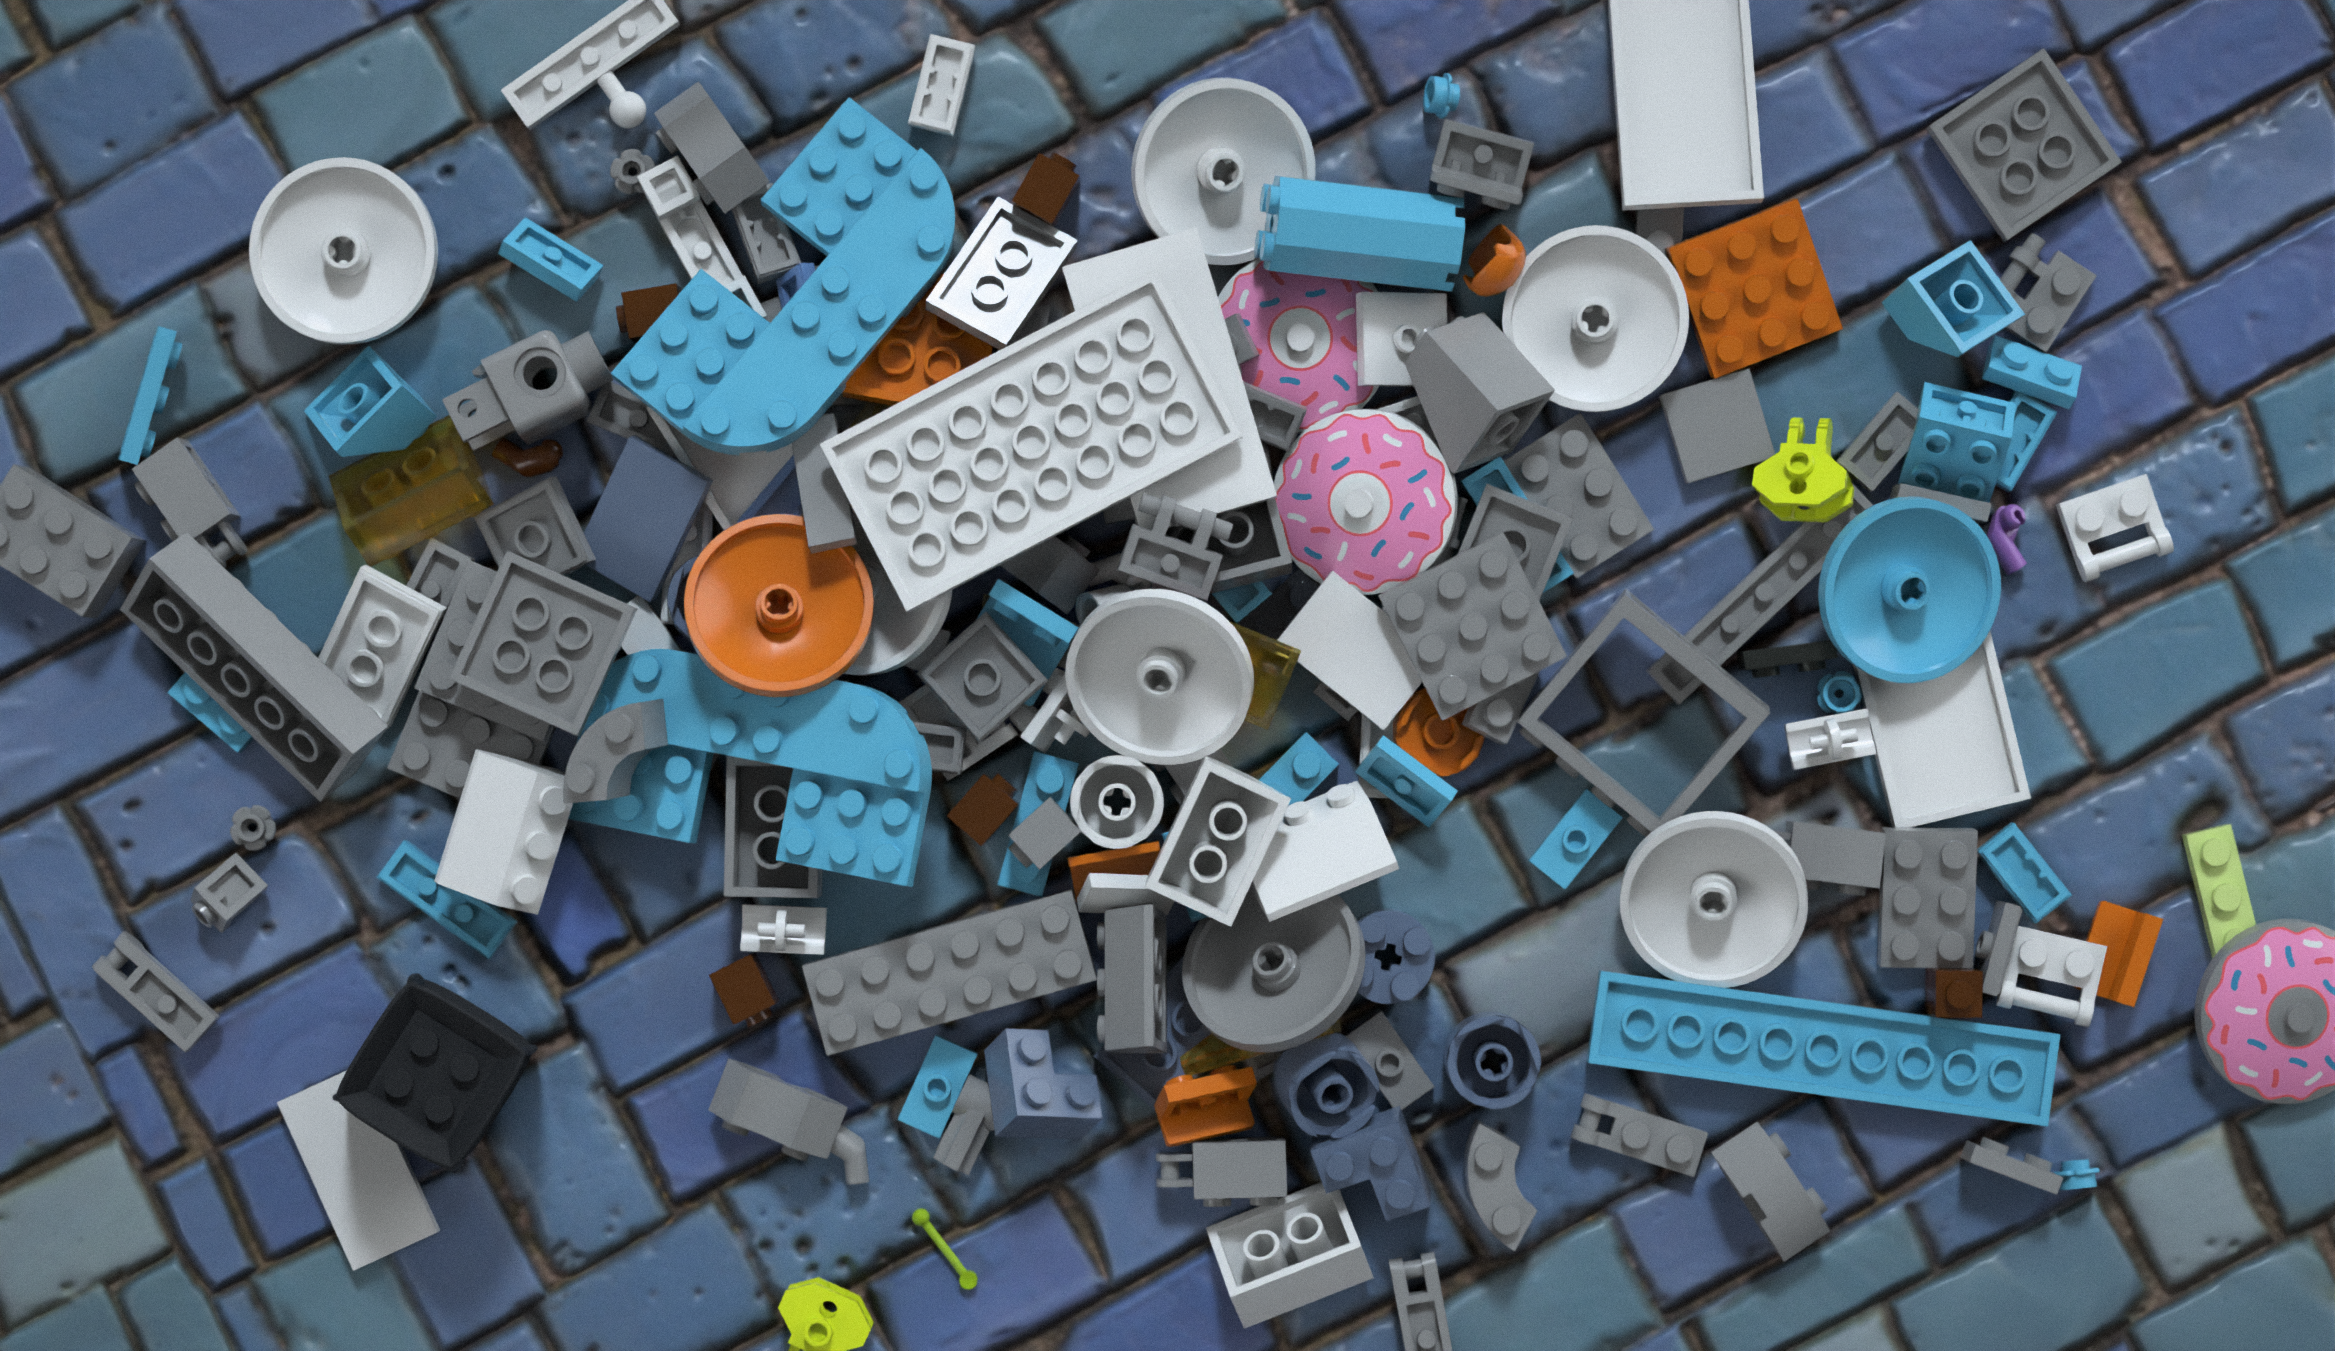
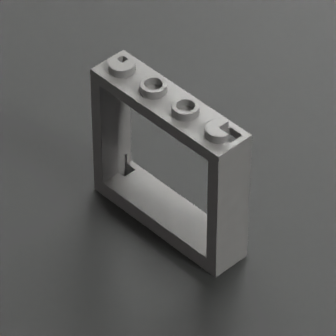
[1517,589,1770,837]

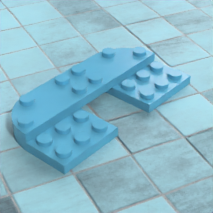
[611,97,955,456]
[568,649,932,887]

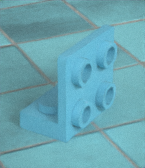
[1898,382,2016,503]
[975,579,1079,706]

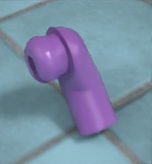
[1987,504,2027,575]

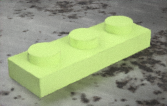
[2182,824,2256,959]

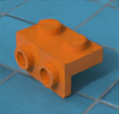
[1154,1065,1257,1147]

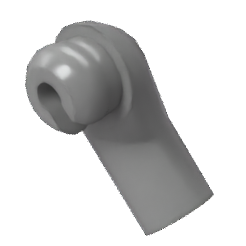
[830,1125,870,1185]

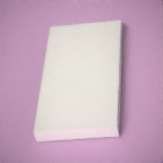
[277,1070,440,1271]

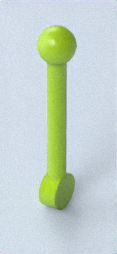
[912,1208,978,1290]

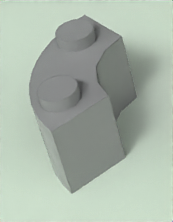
[654,81,770,214]
[1000,535,1100,615]
[563,699,668,804]
[708,1058,848,1161]
[1463,1118,1537,1251]
[1711,1122,1830,1262]

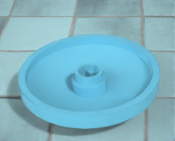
[1818,496,2001,683]

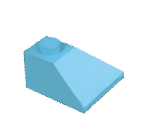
[1881,240,2025,357]
[304,346,437,457]

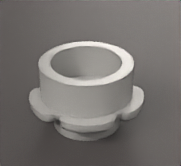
[610,149,655,194]
[230,805,276,851]

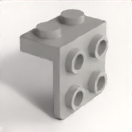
[1430,118,1534,210]

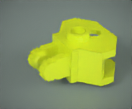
[1752,417,1854,522]
[778,1277,874,1351]

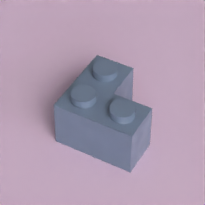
[984,1028,1103,1140]
[1310,1106,1431,1221]

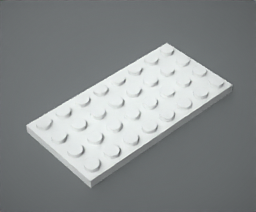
[820,270,1243,612]

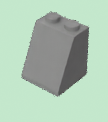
[1405,312,1555,474]

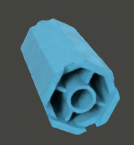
[1254,176,1465,291]

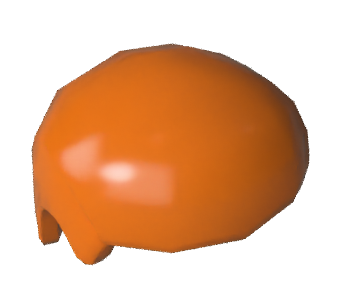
[1463,224,1527,297]

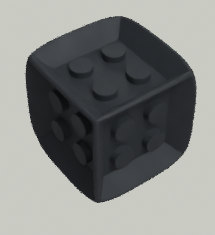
[332,973,538,1173]

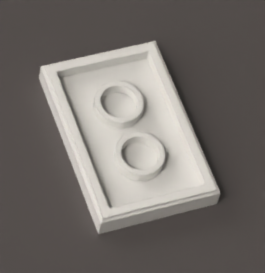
[318,564,447,730]
[1274,571,1422,730]

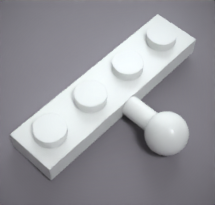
[501,0,680,130]

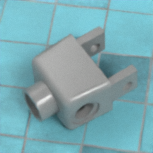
[442,330,613,452]

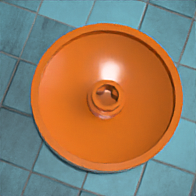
[684,514,874,697]

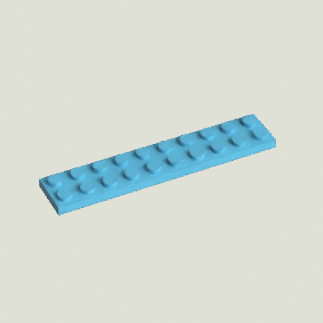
[1586,970,2060,1126]

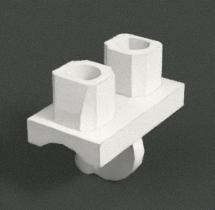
[1010,668,1090,753]
[1783,708,1876,770]
[740,904,827,955]

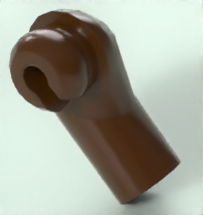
[492,437,564,477]

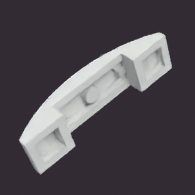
[637,155,767,318]

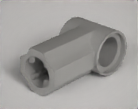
[933,1074,994,1175]

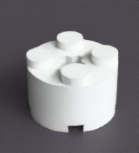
[1070,755,1164,849]

